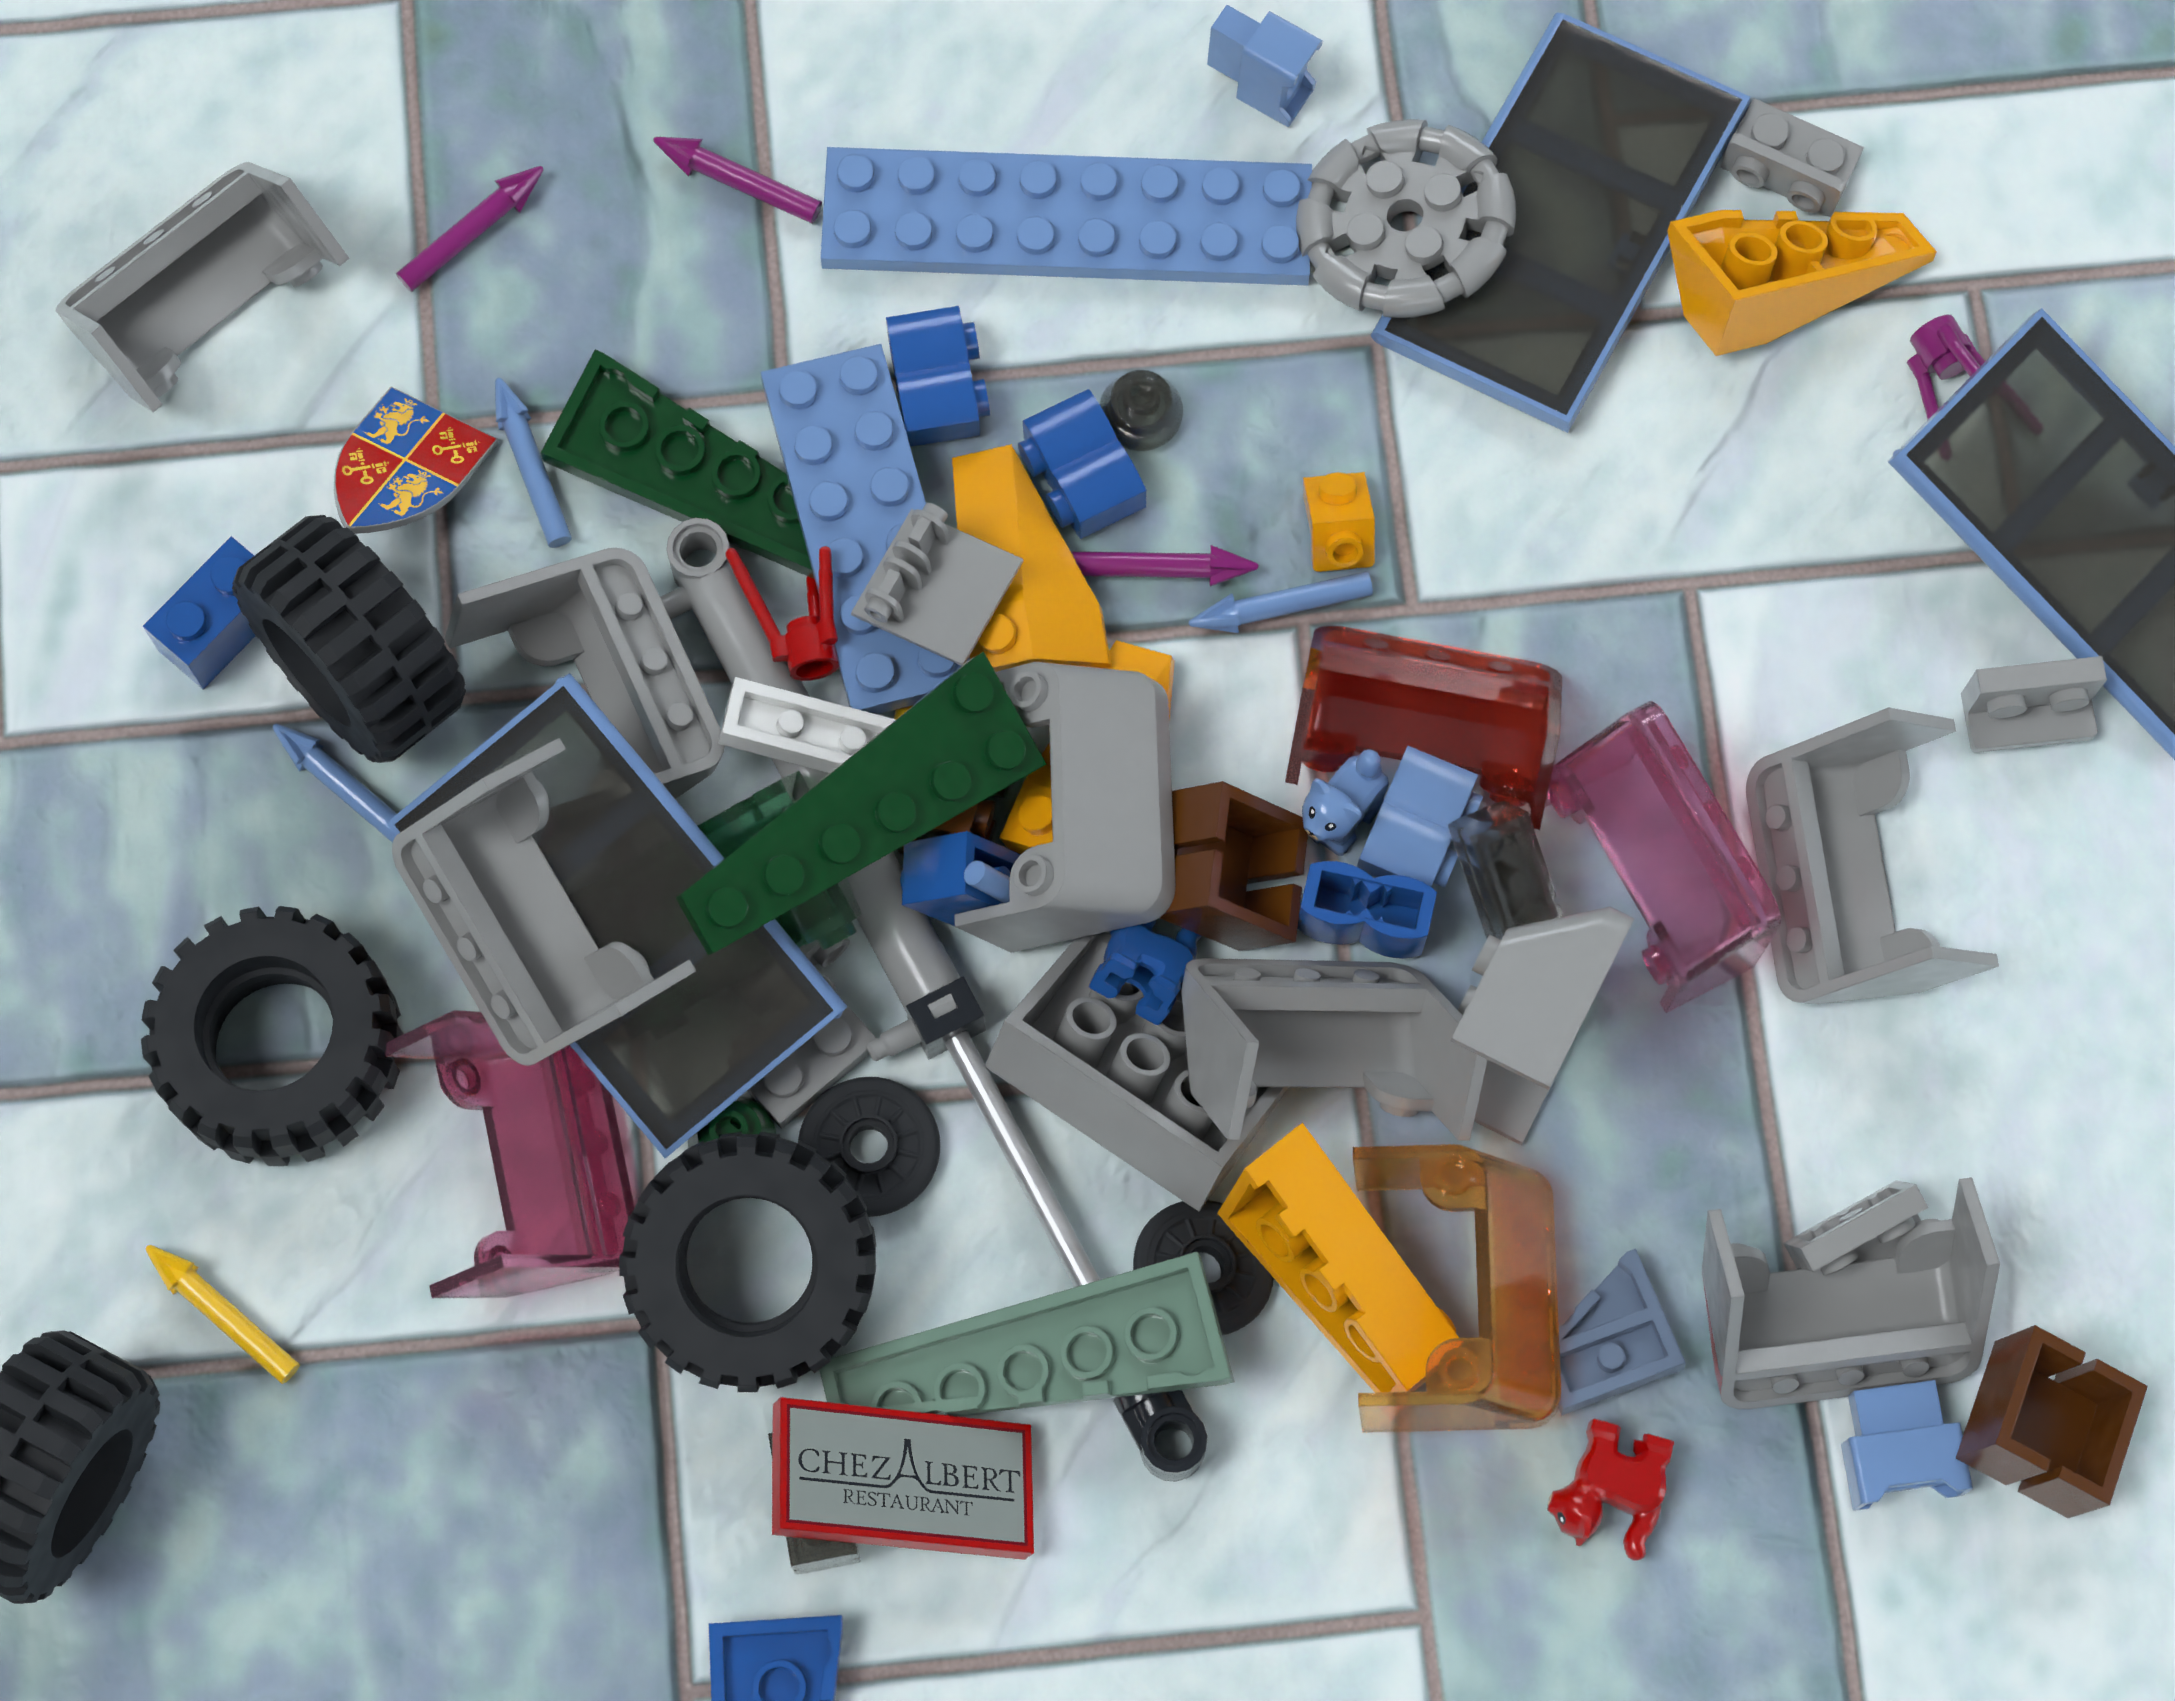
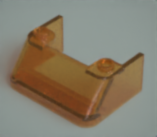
[1352,1144,1561,1433]

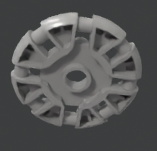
[1296,119,1516,318]

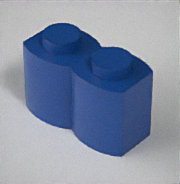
[886,306,990,447]
[1018,389,1147,539]
[1298,861,1437,959]

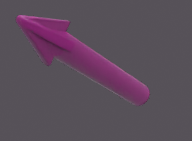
[653,137,822,224]
[396,166,544,292]
[1072,545,1259,586]

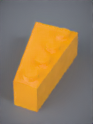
[1217,1122,1464,1411]

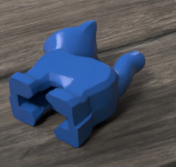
[1089,919,1202,1025]

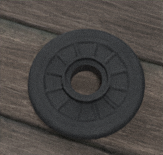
[798,1077,940,1217]
[1133,1200,1274,1335]

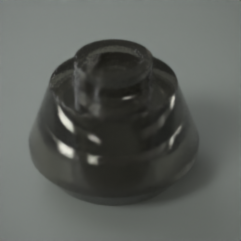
[1100,370,1183,451]

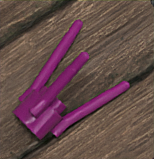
[1907,314,2042,461]

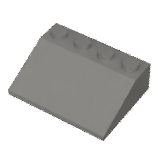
[985,931,1289,1211]

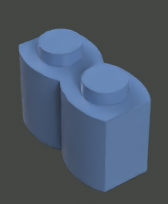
[1357,746,1483,888]

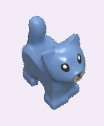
[1302,749,1389,856]

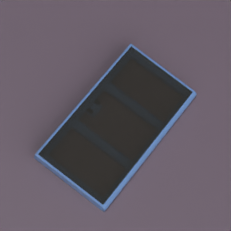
[1371,13,1750,433]
[1888,308,2175,760]
[385,673,848,1159]

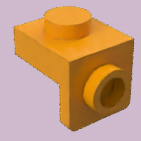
[1303,472,1375,572]

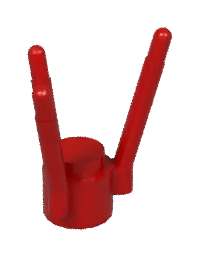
[725,546,839,681]

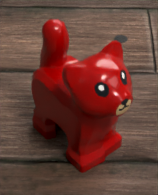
[1547,1419,1674,1561]

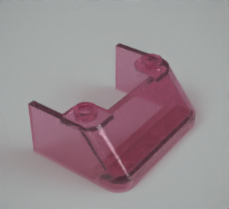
[1540,701,1782,1013]
[385,1010,635,1298]

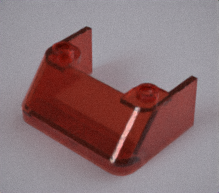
[1285,626,1562,830]

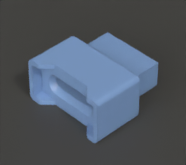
[1207,5,1323,127]
[1841,1380,1973,1511]

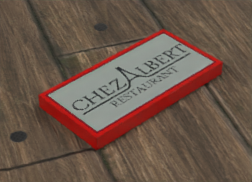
[772,1397,1034,1560]

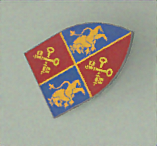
[334,387,498,534]

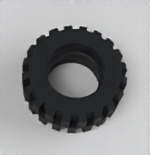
[232,515,466,763]
[141,906,404,1166]
[619,1131,877,1392]
[0,1330,160,1604]

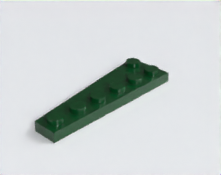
[540,349,815,579]
[675,652,1046,956]

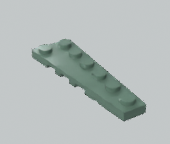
[819,1252,1235,1416]

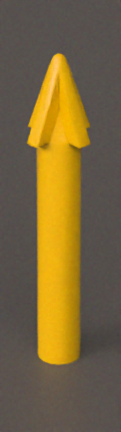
[146,1245,300,1384]

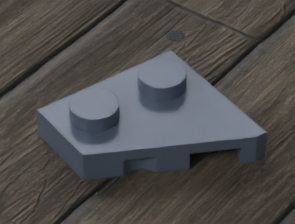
[1536,1248,1686,1416]

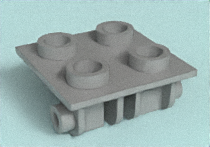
[851,503,1024,666]

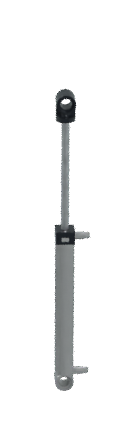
[660,518,1207,1482]

